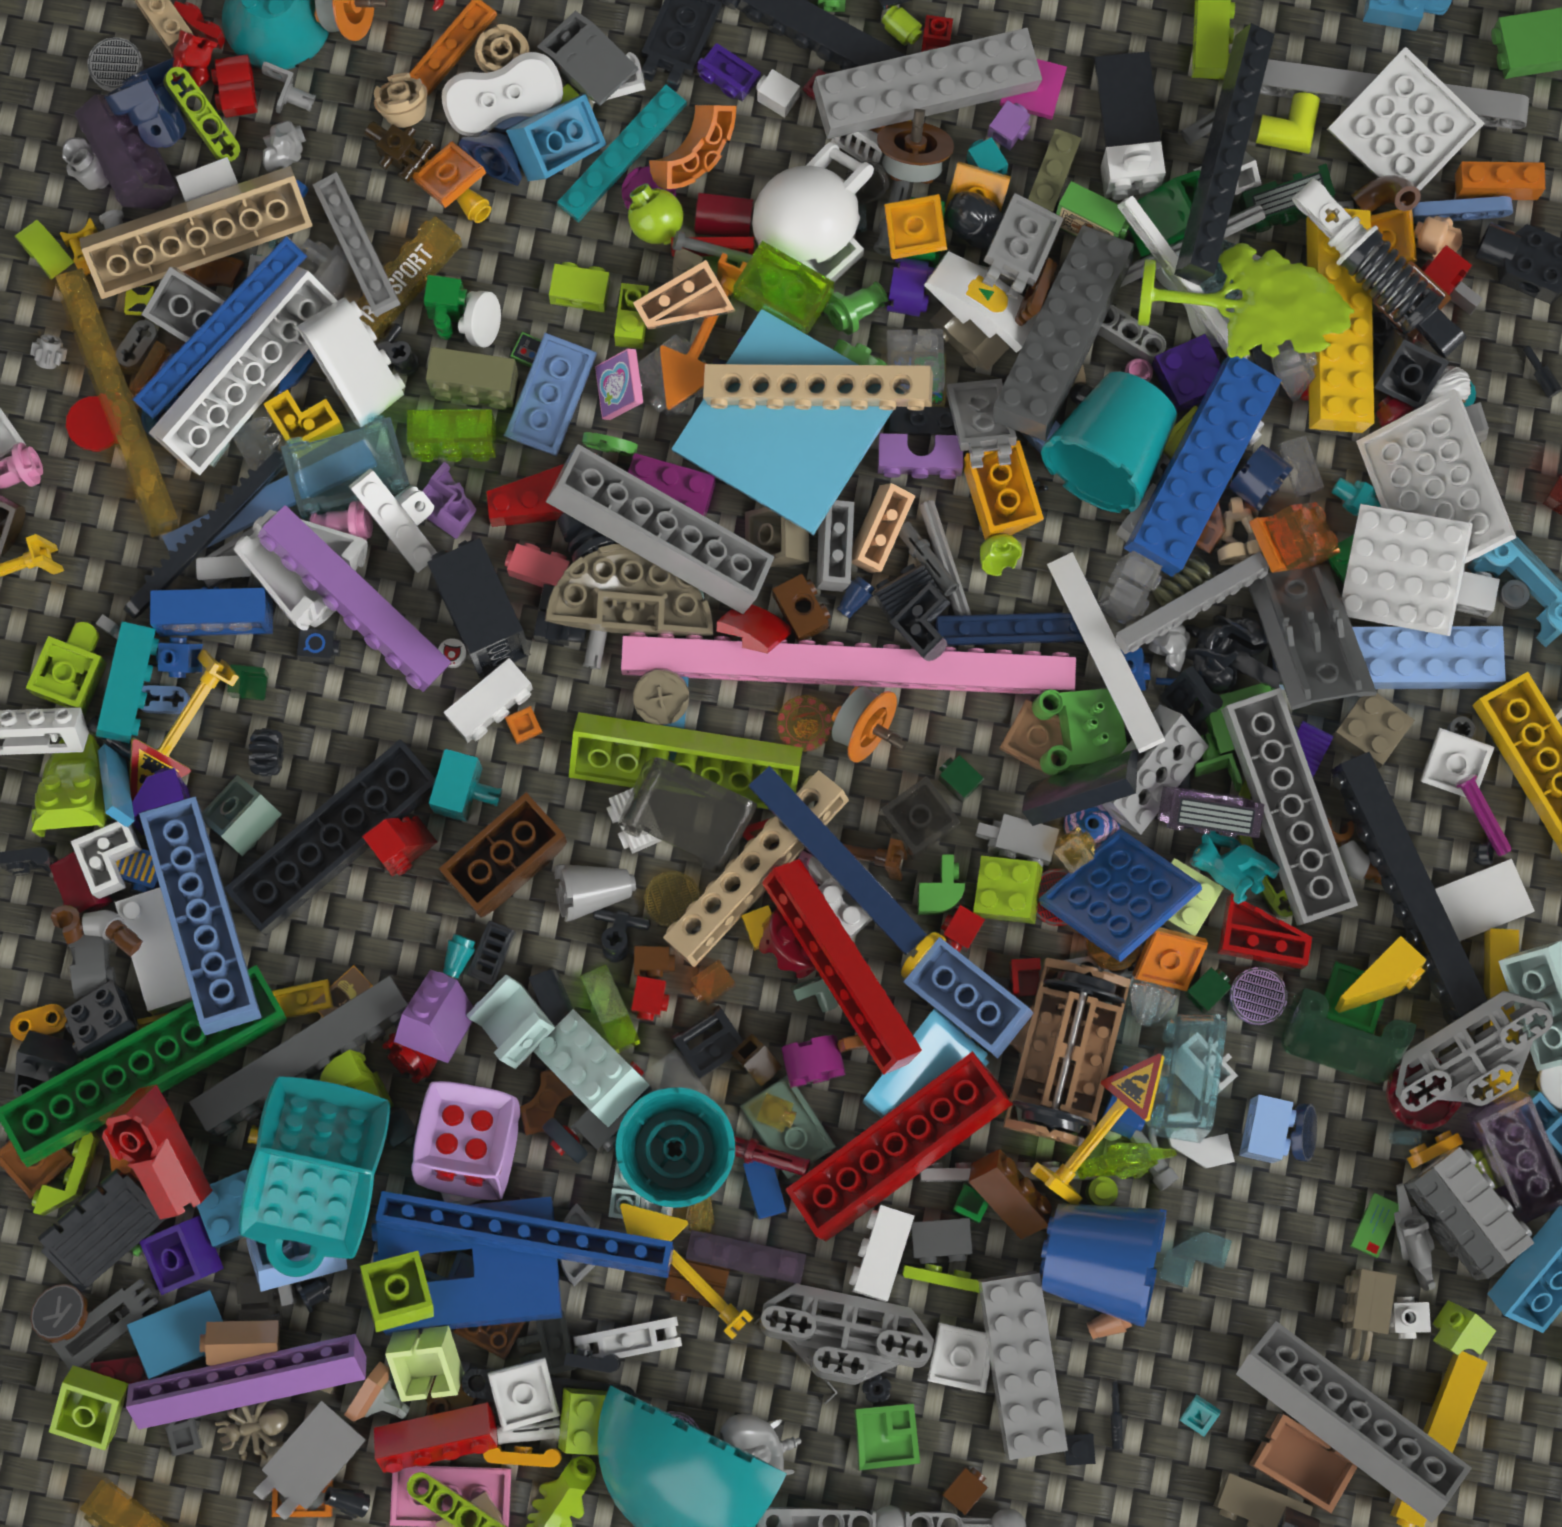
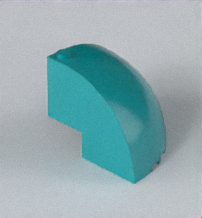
[598,1385,787,1527]

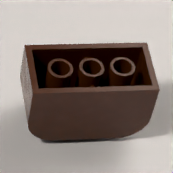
[439,792,567,918]

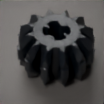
[248,728,284,777]

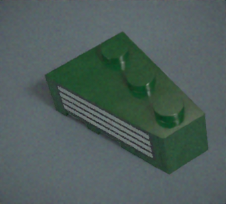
[1238,163,1335,233]

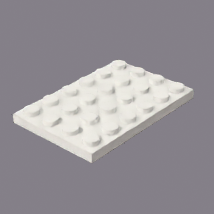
[1356,389,1517,563]

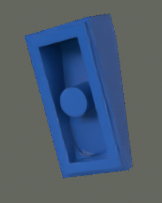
[743,1161,787,1220]

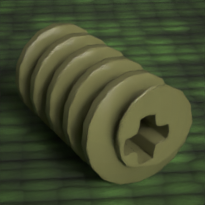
[1152,555,1214,607]

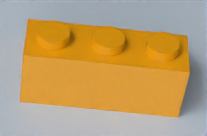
[963,440,1044,540]

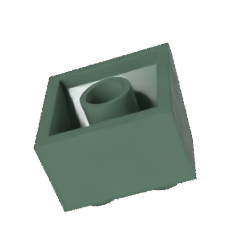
[202,775,282,856]

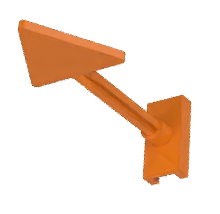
[660,253,748,410]

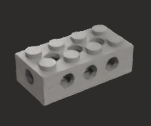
[1101,704,1209,835]

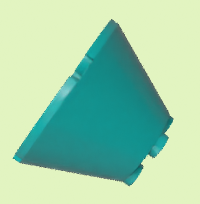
[222,0,329,71]

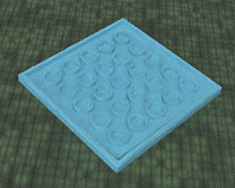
[672,309,904,535]

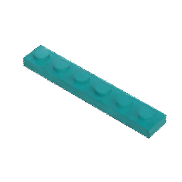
[557,85,687,223]

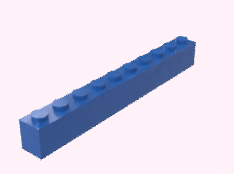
[375,1191,674,1278]

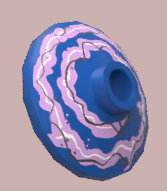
[1063,805,1120,853]

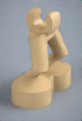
[1217,497,1264,565]

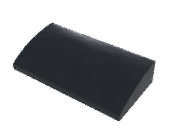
[1022,749,1138,826]

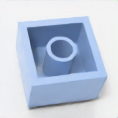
[1239,1095,1296,1163]

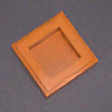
[505,706,543,744]

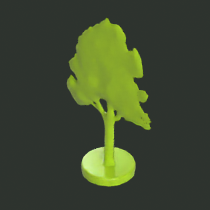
[1138,243,1354,359]

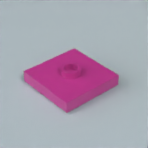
[1000,59,1067,120]

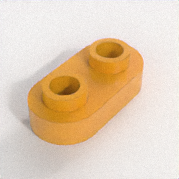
[10,1004,67,1042]
[1407,1130,1463,1169]

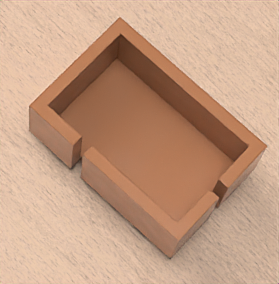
[1249,1414,1357,1513]

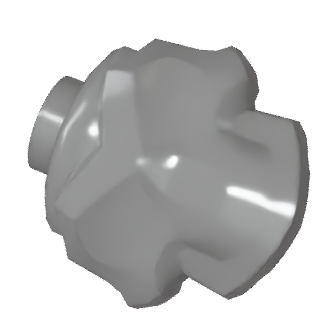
[263,120,306,172]
[62,137,112,190]
[1148,624,1190,672]

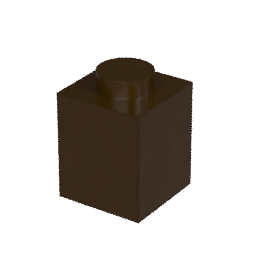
[731,1034,782,1086]

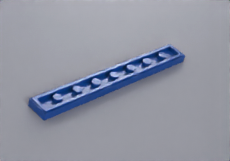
[132,236,308,419]

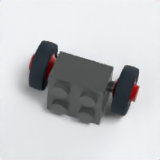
[542,1055,652,1164]

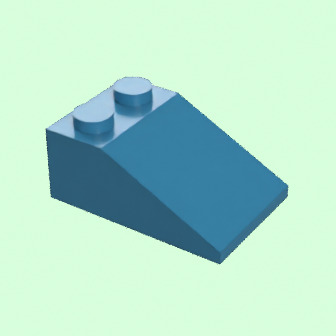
[506,94,607,181]

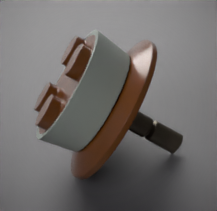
[877,109,954,184]

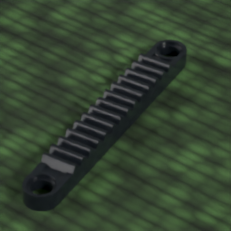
[123,448,291,619]

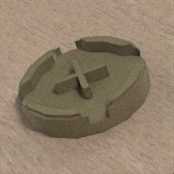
[633,669,689,725]

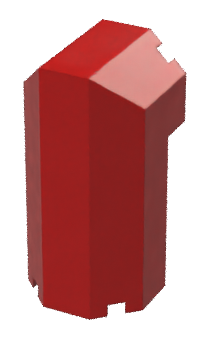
[102,1084,213,1219]

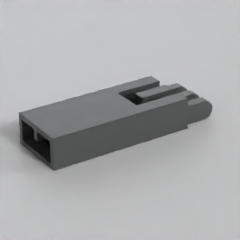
[50,1279,159,1370]

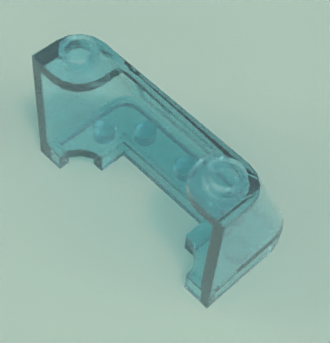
[281,415,410,518]

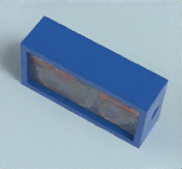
[150,587,273,637]

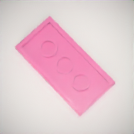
[390,1466,512,1527]

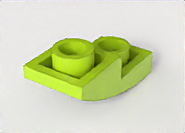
[15,220,74,280]

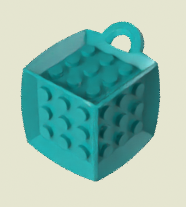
[239,1076,390,1277]

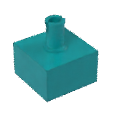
[429,749,503,822]

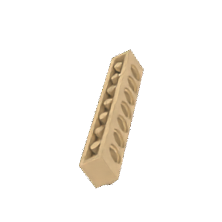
[703,364,933,411]
[663,770,849,967]

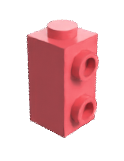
[505,543,570,587]

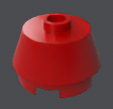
[383,1032,438,1084]

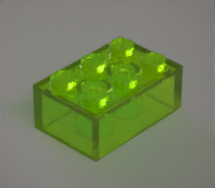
[733,241,834,335]
[407,409,496,462]

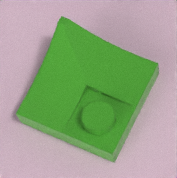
[854,1404,920,1471]

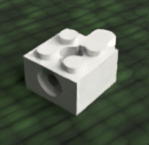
[1100,142,1165,200]
[808,856,893,939]

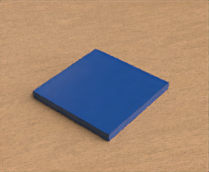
[1039,828,1202,962]

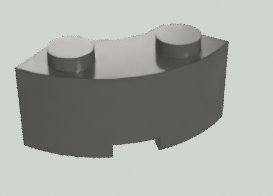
[69,917,116,999]

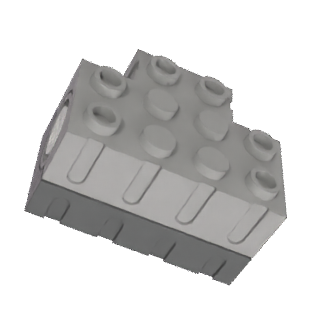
[1404,1147,1534,1280]

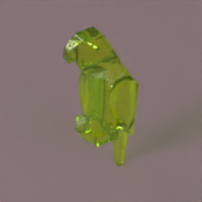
[1076,1143,1177,1179]

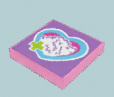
[595,349,643,420]

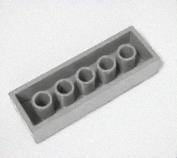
[978,1271,1068,1460]

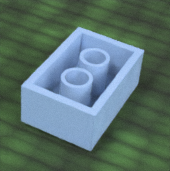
[246,1238,347,1291]

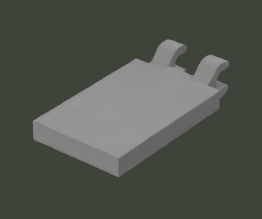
[982,193,1064,300]
[946,379,1017,468]
[253,1401,366,1520]

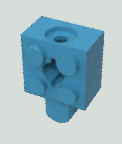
[1363,0,1452,31]

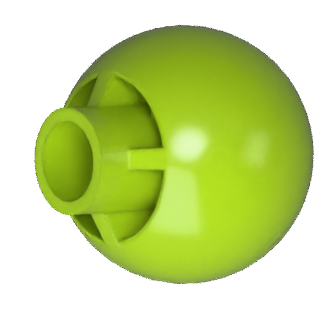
[628,183,683,245]

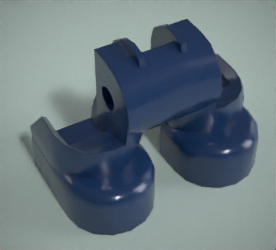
[104,57,187,148]

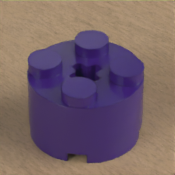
[887,257,934,317]

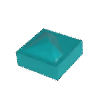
[1180,1394,1221,1437]

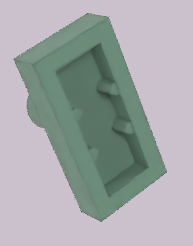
[790,975,838,1012]

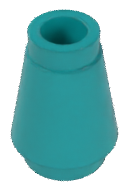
[442,934,475,978]

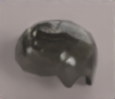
[845,160,890,205]

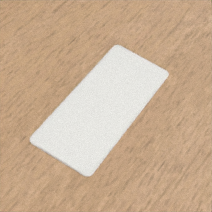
[196,555,251,580]

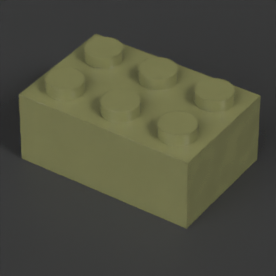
[426,347,519,409]

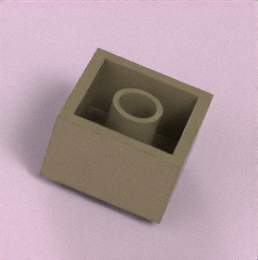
[1332,693,1415,769]

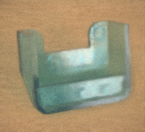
[1151,1014,1227,1143]

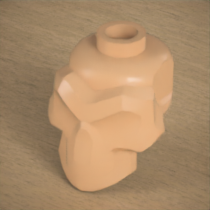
[1414,216,1463,259]

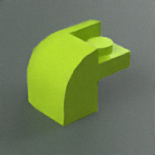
[320,1050,394,1108]

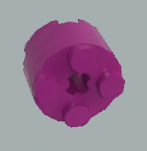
[781,1035,846,1088]

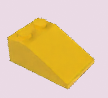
[1335,936,1427,1013]

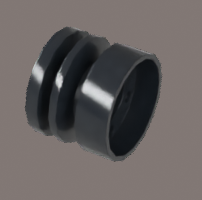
[557,513,619,562]

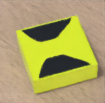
[124,286,156,316]

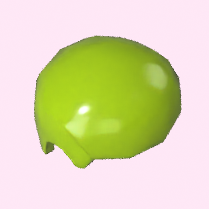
[980,534,1022,576]

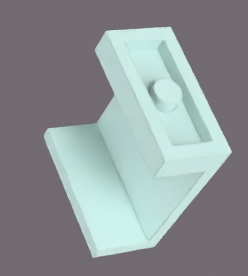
[466,975,555,1069]

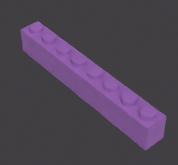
[258,505,451,692]
[126,1334,366,1429]

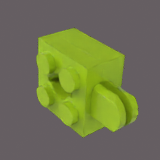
[26,622,107,715]

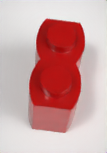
[211,54,258,118]

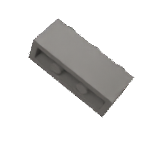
[816,500,854,592]

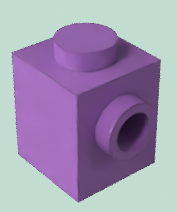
[987,100,1031,150]

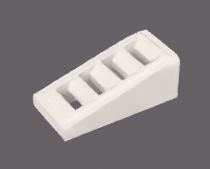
[831,130,884,169]

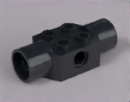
[1475,222,1562,304]

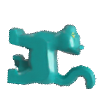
[1190,828,1280,904]

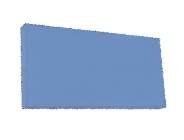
[504,333,597,457]

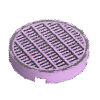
[1229,967,1287,1025]

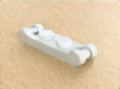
[573,1317,682,1358]

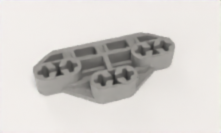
[1395,991,1553,1111]
[760,1284,934,1384]

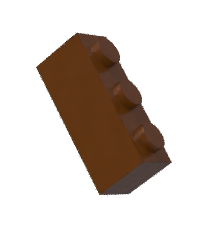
[969,1149,1052,1239]

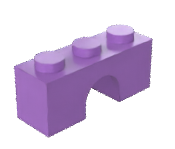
[878,433,963,479]

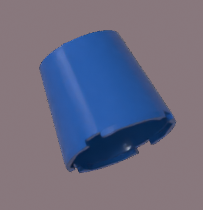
[1040,1203,1167,1327]

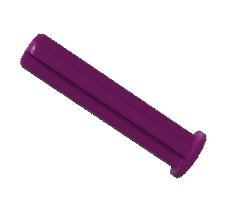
[1455,774,1511,856]

